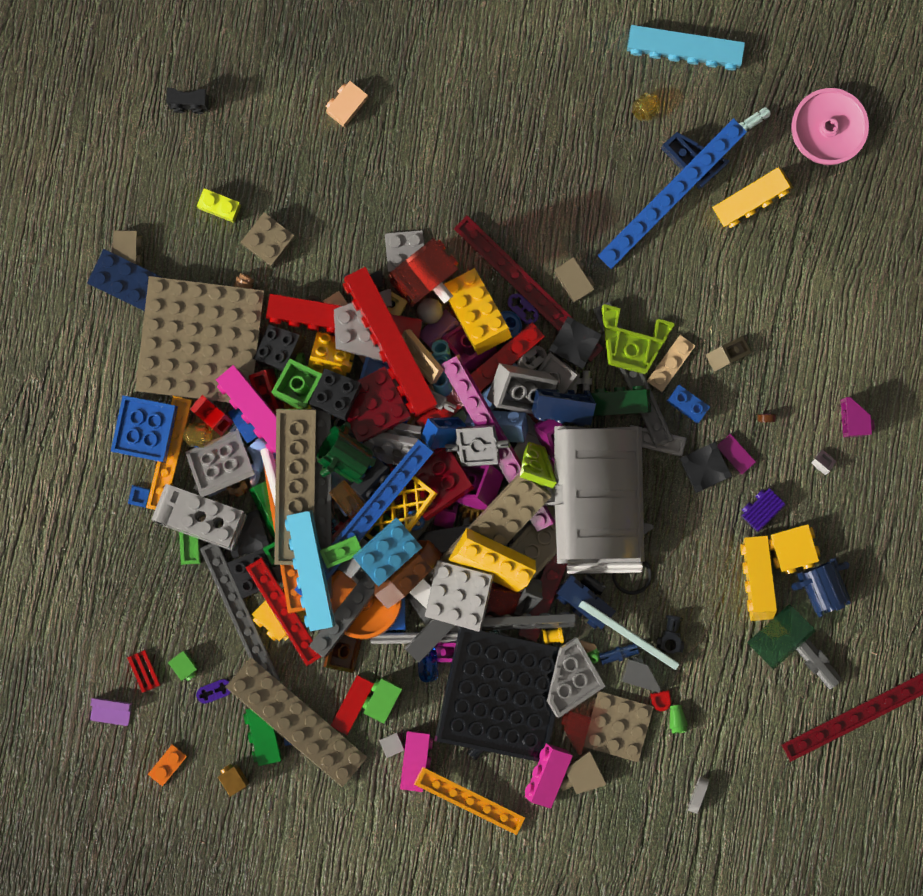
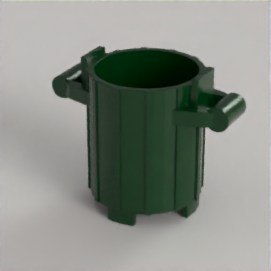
[317,422,376,484]

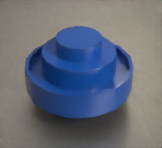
[501,311,522,339]

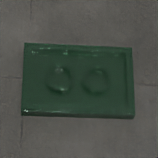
[747,604,816,670]

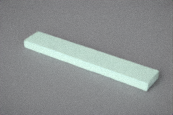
[579,601,679,670]

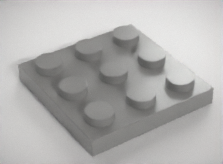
[185,430,255,498]
[425,560,494,632]

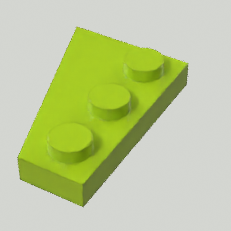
[520,442,557,488]

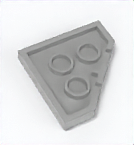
[547,637,606,718]

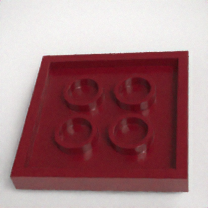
[347,366,411,443]
[406,448,475,521]

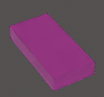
[717,434,755,475]

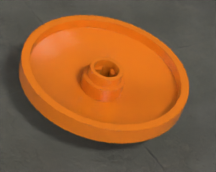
[331,570,402,639]

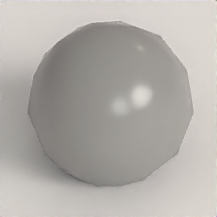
[416,298,443,324]

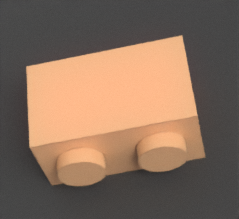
[326,81,368,128]

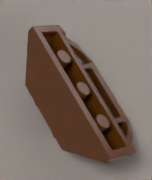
[374,540,442,609]

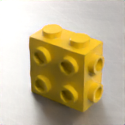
[308,331,355,376]
[768,524,820,575]
[252,588,306,641]

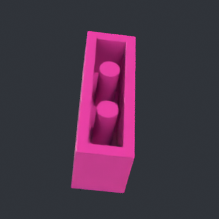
[400,730,433,792]
[525,743,573,809]

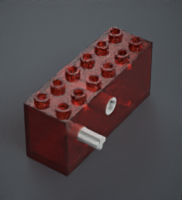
[388,238,459,308]

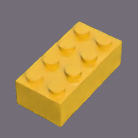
[444,268,512,355]

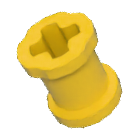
[542,628,564,645]

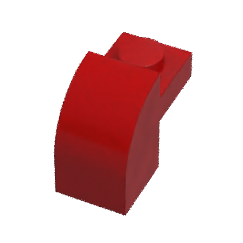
[190,395,234,437]

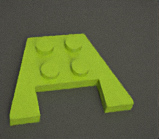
[602,304,674,374]

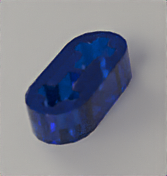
[418,648,438,683]

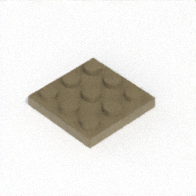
[583,691,654,762]

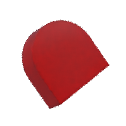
[650,690,671,711]

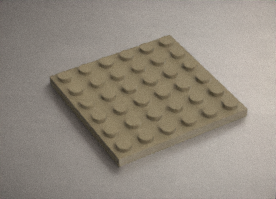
[135,276,264,403]

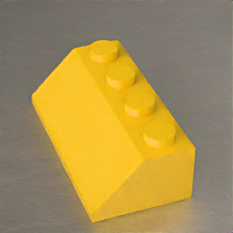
[449,528,536,592]

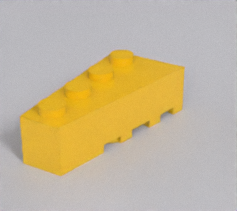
[712,167,793,228]
[740,536,777,621]

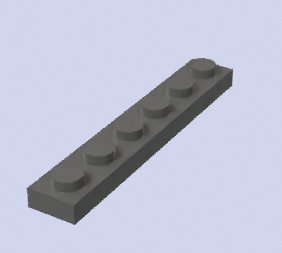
[458,612,575,631]

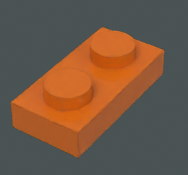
[148,744,187,787]

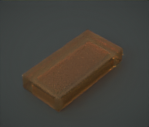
[329,480,365,520]

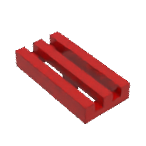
[127,650,160,693]

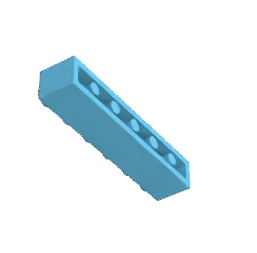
[627,25,745,70]
[285,510,336,631]

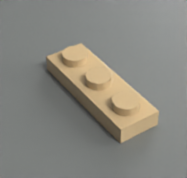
[402,329,444,384]
[647,335,695,393]

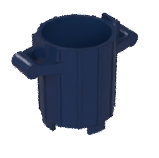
[791,558,851,617]

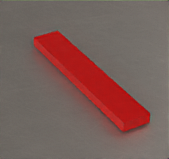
[245,557,321,666]

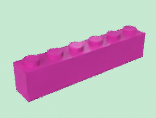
[216,365,276,454]

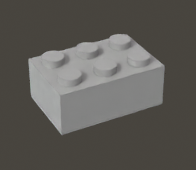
[487,363,558,414]

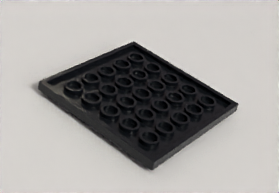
[435,627,559,762]

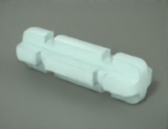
[739,107,771,131]

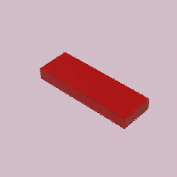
[331,675,374,735]

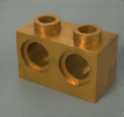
[218,764,249,797]

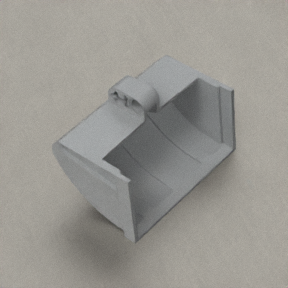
[542,426,645,564]

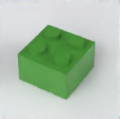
[272,359,322,409]
[362,677,403,724]

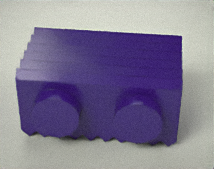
[741,488,786,532]

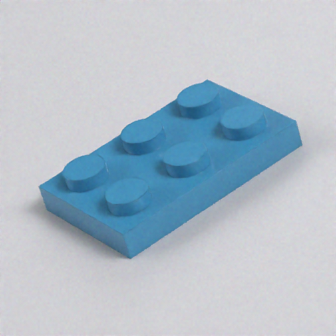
[352,518,422,587]

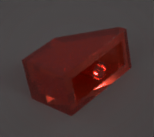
[561,711,592,755]

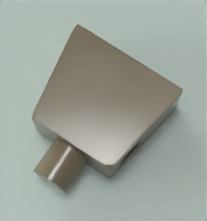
[560,751,606,794]

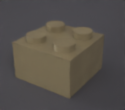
[241,212,296,268]

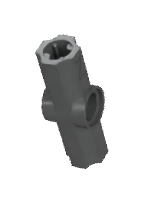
[792,635,842,690]

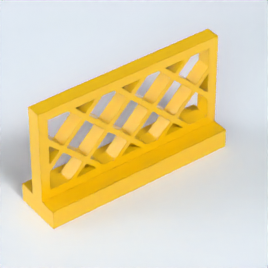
[365,475,437,540]

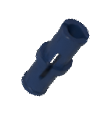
[599,643,639,665]

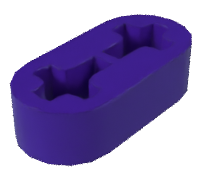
[508,293,539,325]
[196,679,231,704]

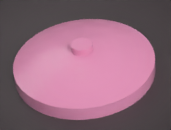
[791,88,869,165]

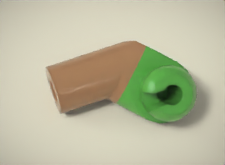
[579,640,600,664]

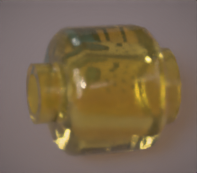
[632,93,660,121]
[183,422,212,448]

